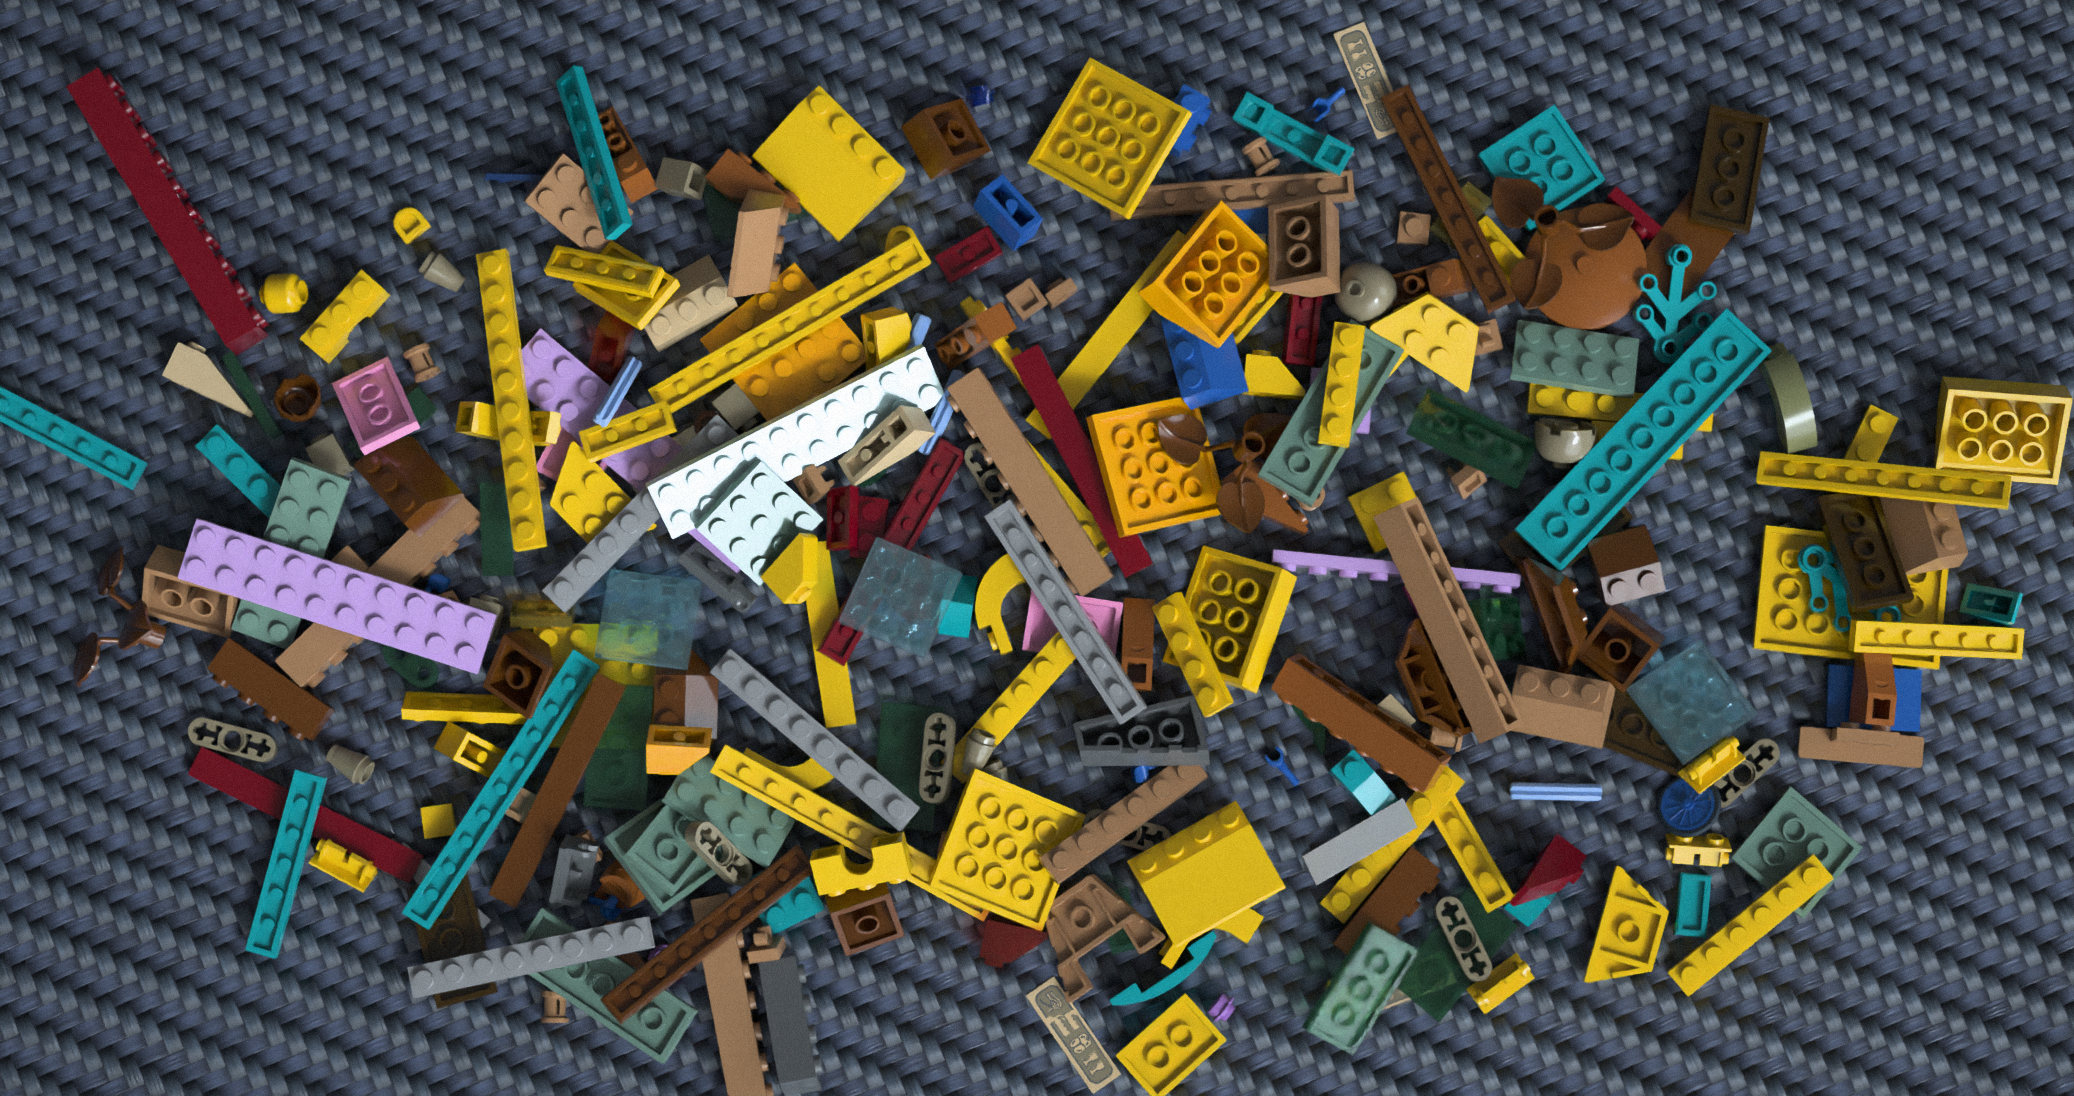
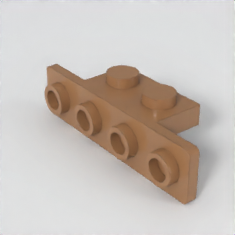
[1797,722,1924,768]

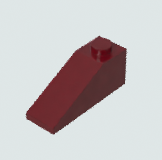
[1509,833,1587,906]

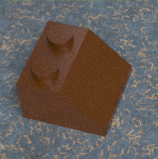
[901,98,991,180]
[1586,524,1666,607]
[1577,603,1666,693]
[483,628,554,719]
[825,882,905,956]

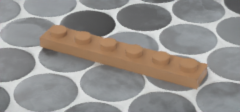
[1039,765,1208,885]

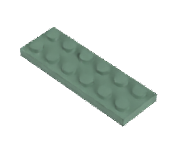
[1257,319,1404,507]
[231,457,352,649]
[519,908,698,1064]

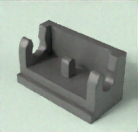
[549,834,600,907]

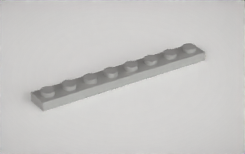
[542,414,739,613]
[984,499,1148,724]
[710,649,920,832]
[407,916,655,998]

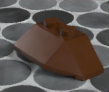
[1515,555,1588,674]
[1395,618,1473,737]
[653,646,719,746]

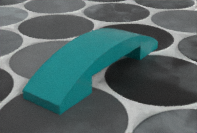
[1232,92,1355,176]
[1109,931,1217,1005]

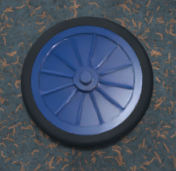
[1656,777,1721,837]

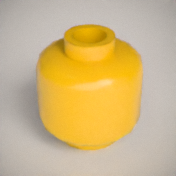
[259,273,308,314]

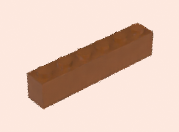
[1271,653,1452,793]

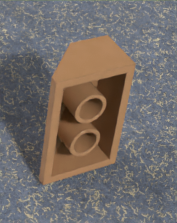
[727,189,789,298]
[1268,194,1341,298]
[1877,468,1968,575]
[142,545,241,638]
[1511,665,1615,749]

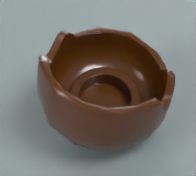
[274,373,321,422]

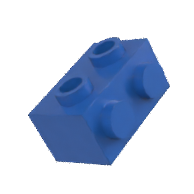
[1169,84,1212,158]
[973,174,1043,251]

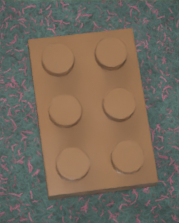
[523,153,634,254]

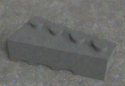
[1073,695,1210,766]
[758,956,823,1096]

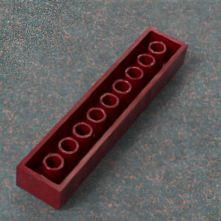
[66,67,269,355]

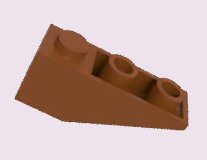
[598,106,658,203]
[705,149,802,214]
[1390,259,1473,309]
[934,301,1017,370]
[1220,460,1309,536]
[1121,598,1155,692]
[1849,652,1897,726]

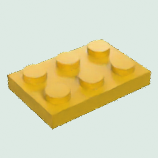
[572,240,680,330]
[1115,993,1227,1096]

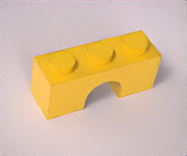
[300,269,390,364]
[810,831,913,897]

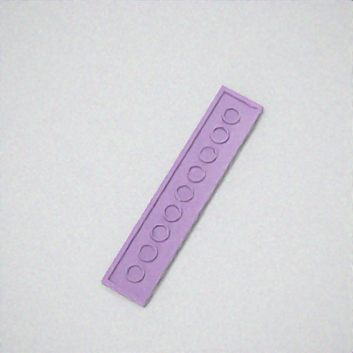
[522,328,741,573]
[178,518,498,674]

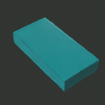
[1673,872,1712,938]

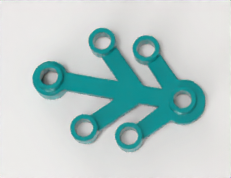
[1633,244,1717,363]
[1797,544,1901,632]

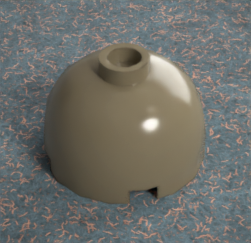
[1334,262,1397,324]
[1534,418,1597,469]

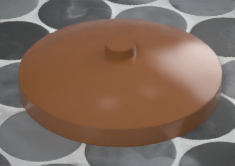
[1525,207,1647,330]

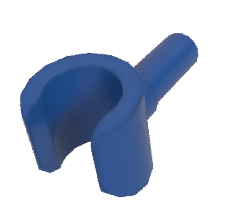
[1306,87,1345,122]
[424,573,451,594]
[1265,746,1300,786]
[1131,766,1158,783]
[588,896,622,921]

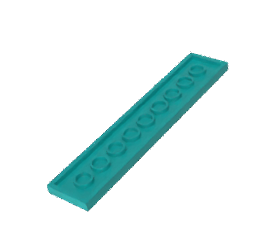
[1514,309,1772,572]

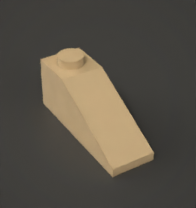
[162,341,254,418]
[838,405,936,486]

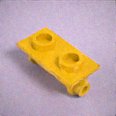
[1678,736,1746,794]
[1665,833,1732,867]
[309,839,378,892]
[1466,952,1535,1015]

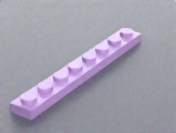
[1271,550,1521,594]

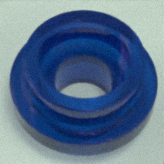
[965,84,996,107]

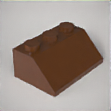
[353,436,465,538]

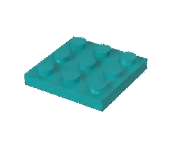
[1477,104,1606,232]

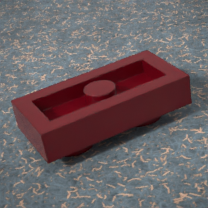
[1604,186,1662,242]
[935,226,1003,285]
[826,485,858,552]
[850,495,889,560]

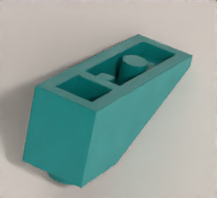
[1328,749,1399,817]

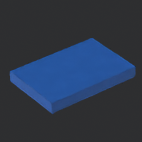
[1825,665,1922,732]

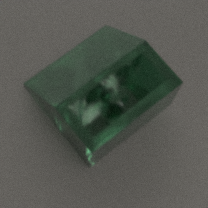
[1467,597,1526,662]

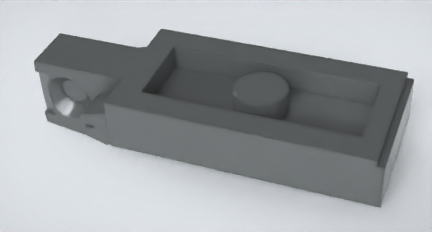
[677,541,758,614]

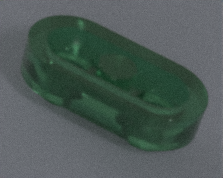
[383,645,440,688]

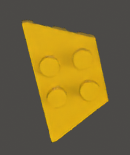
[1369,291,1479,393]
[549,440,657,544]
[1583,866,1669,983]

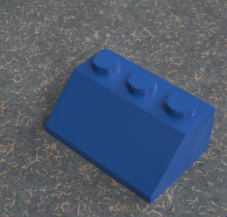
[1159,315,1249,410]

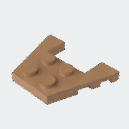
[1046,874,1165,1003]

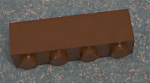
[207,638,335,741]
[1331,846,1441,967]

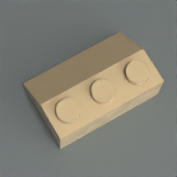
[644,255,739,353]

